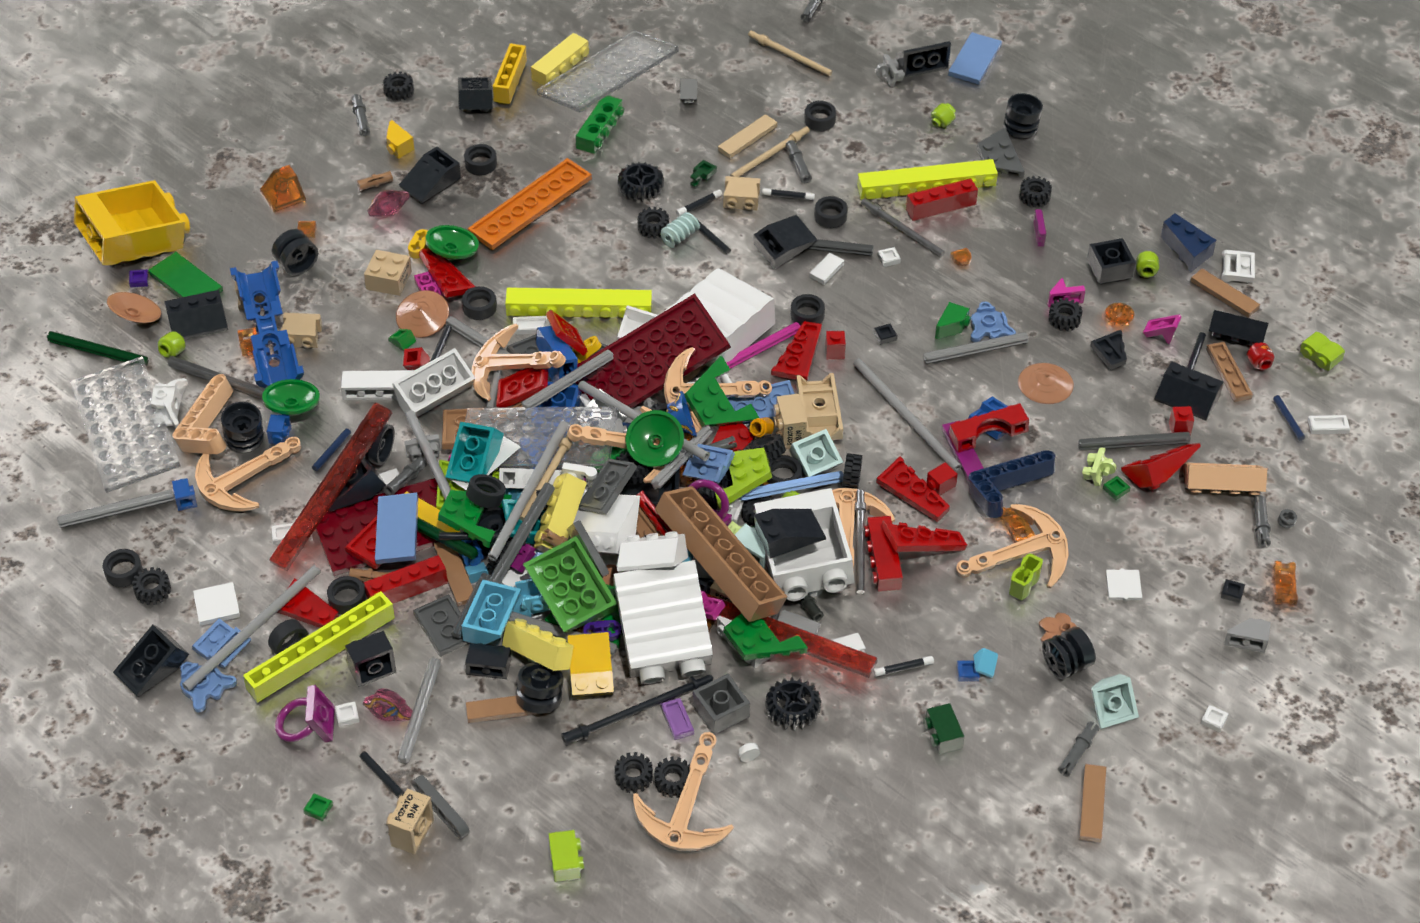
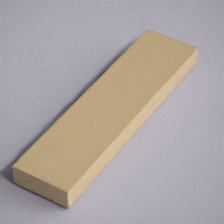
[718,114,778,159]

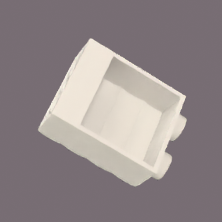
[665,268,775,367]
[754,488,854,601]
[614,560,713,684]

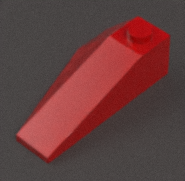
[1121,443,1201,490]

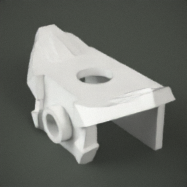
[151,378,188,429]

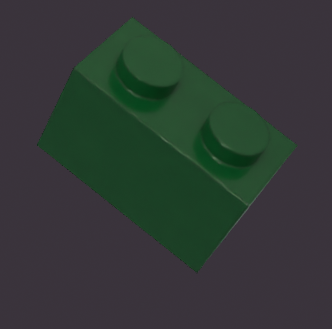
[923,703,965,754]

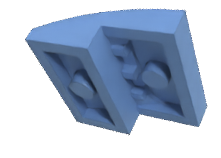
[683,444,735,484]
[192,618,251,668]

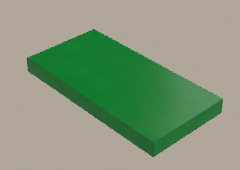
[148,252,223,298]

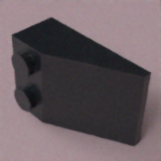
[458,77,493,112]
[318,454,386,512]
[754,509,826,559]
[113,624,190,697]

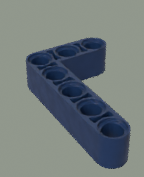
[968,450,1056,518]

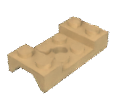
[796,373,843,440]

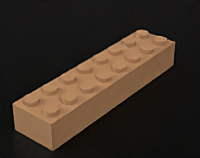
[655,486,787,622]

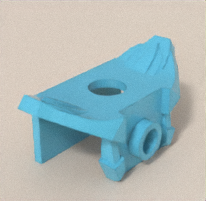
[513,579,550,617]

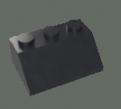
[896,41,951,78]
[164,290,228,339]
[1209,310,1269,345]
[1154,361,1224,421]

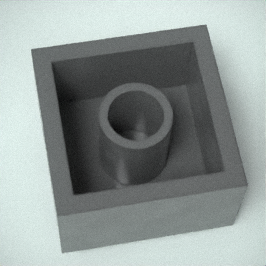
[693,674,750,735]

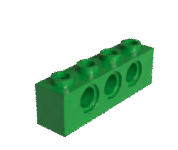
[575,94,624,154]

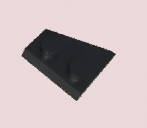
[1090,330,1127,370]

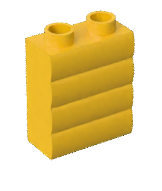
[74,180,190,265]

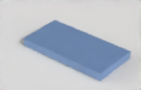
[948,32,1002,85]
[727,380,795,427]
[375,493,418,564]

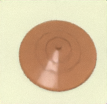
[396,290,449,338]
[107,292,161,323]
[1018,363,1074,404]

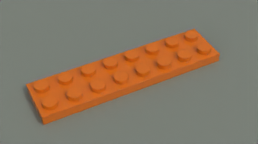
[468,158,592,250]

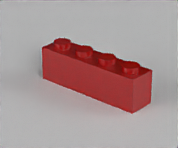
[906,178,978,221]
[864,516,903,592]
[364,555,448,604]

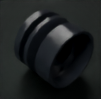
[1003,93,1043,138]
[221,401,264,453]
[1042,626,1096,679]

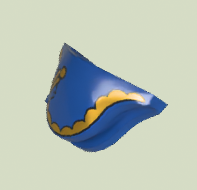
[666,391,697,437]

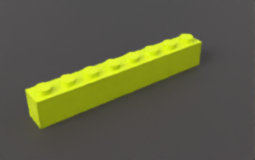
[857,159,998,200]
[505,288,652,318]
[243,591,395,703]

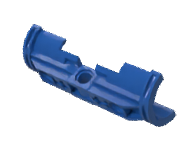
[230,261,304,388]

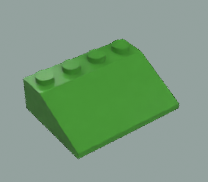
[523,536,617,633]

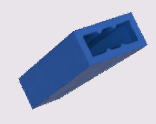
[536,326,578,385]

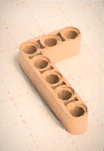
[172,374,233,454]

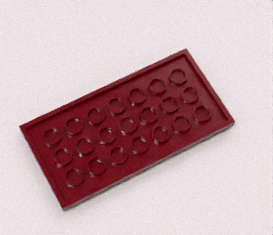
[576,293,731,408]
[311,478,439,577]

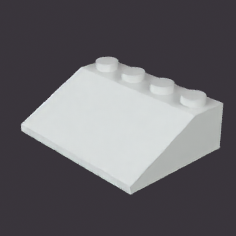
[568,493,640,555]

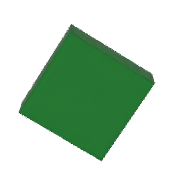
[1102,476,1131,500]
[303,793,333,821]

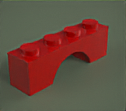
[949,403,1029,453]

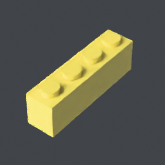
[531,33,589,88]
[534,473,587,553]
[502,618,574,671]

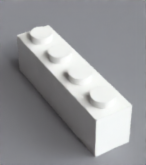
[341,370,415,400]

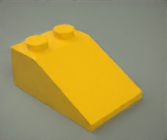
[567,632,614,697]

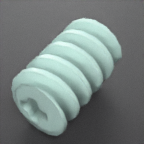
[661,212,700,248]

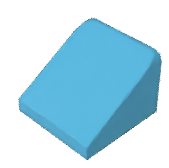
[464,562,488,583]
[973,648,998,678]

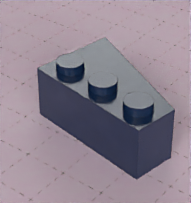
[1161,213,1217,272]

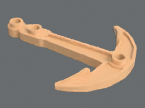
[472,324,566,401]
[664,347,772,434]
[567,406,666,483]
[195,437,301,511]
[832,488,895,572]
[956,504,1069,588]
[633,732,734,851]

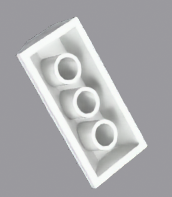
[392,348,476,417]

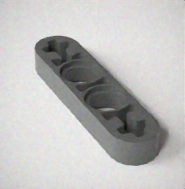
[412,775,470,839]

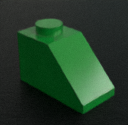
[935,302,971,339]

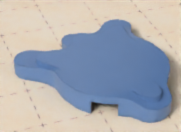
[970,301,1016,342]
[180,662,237,712]

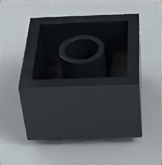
[1087,238,1136,284]
[345,630,397,688]

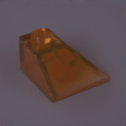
[260,165,306,213]

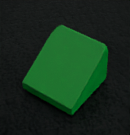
[388,329,416,350]

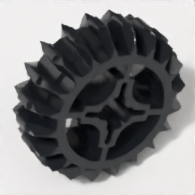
[617,161,664,202]
[765,677,821,730]

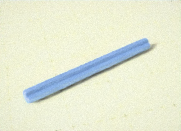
[740,471,843,501]

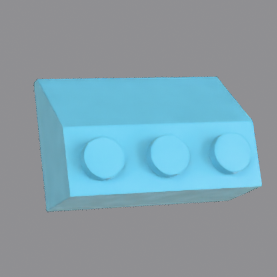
[462,580,521,645]

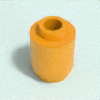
[749,417,774,437]

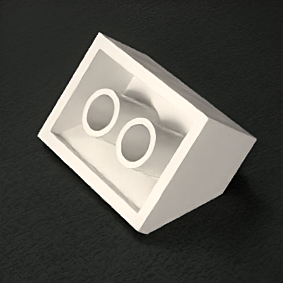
[617,531,688,571]

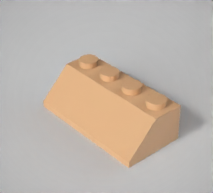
[1183,462,1267,495]

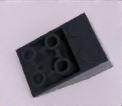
[399,146,461,203]
[753,214,818,269]

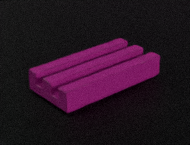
[1033,209,1046,247]

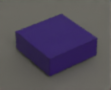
[129,269,149,288]

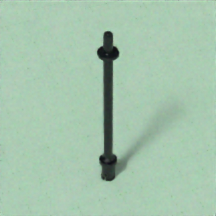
[561,674,714,746]

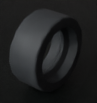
[804,101,836,131]
[464,144,497,175]
[814,196,848,228]
[462,286,497,320]
[790,294,825,325]
[767,455,802,484]
[466,474,506,508]
[102,549,143,587]
[327,576,366,615]
[268,619,309,655]

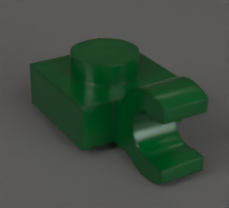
[690,160,717,188]

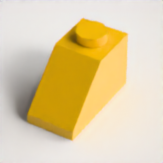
[386,120,415,159]

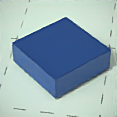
[957,660,980,682]

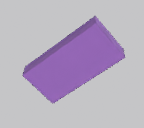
[661,698,694,740]

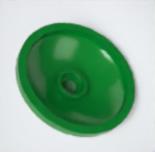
[425,225,479,260]
[262,379,320,416]
[626,410,684,467]

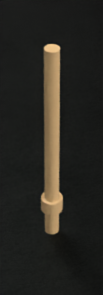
[748,31,832,77]
[730,127,810,177]
[519,435,573,521]

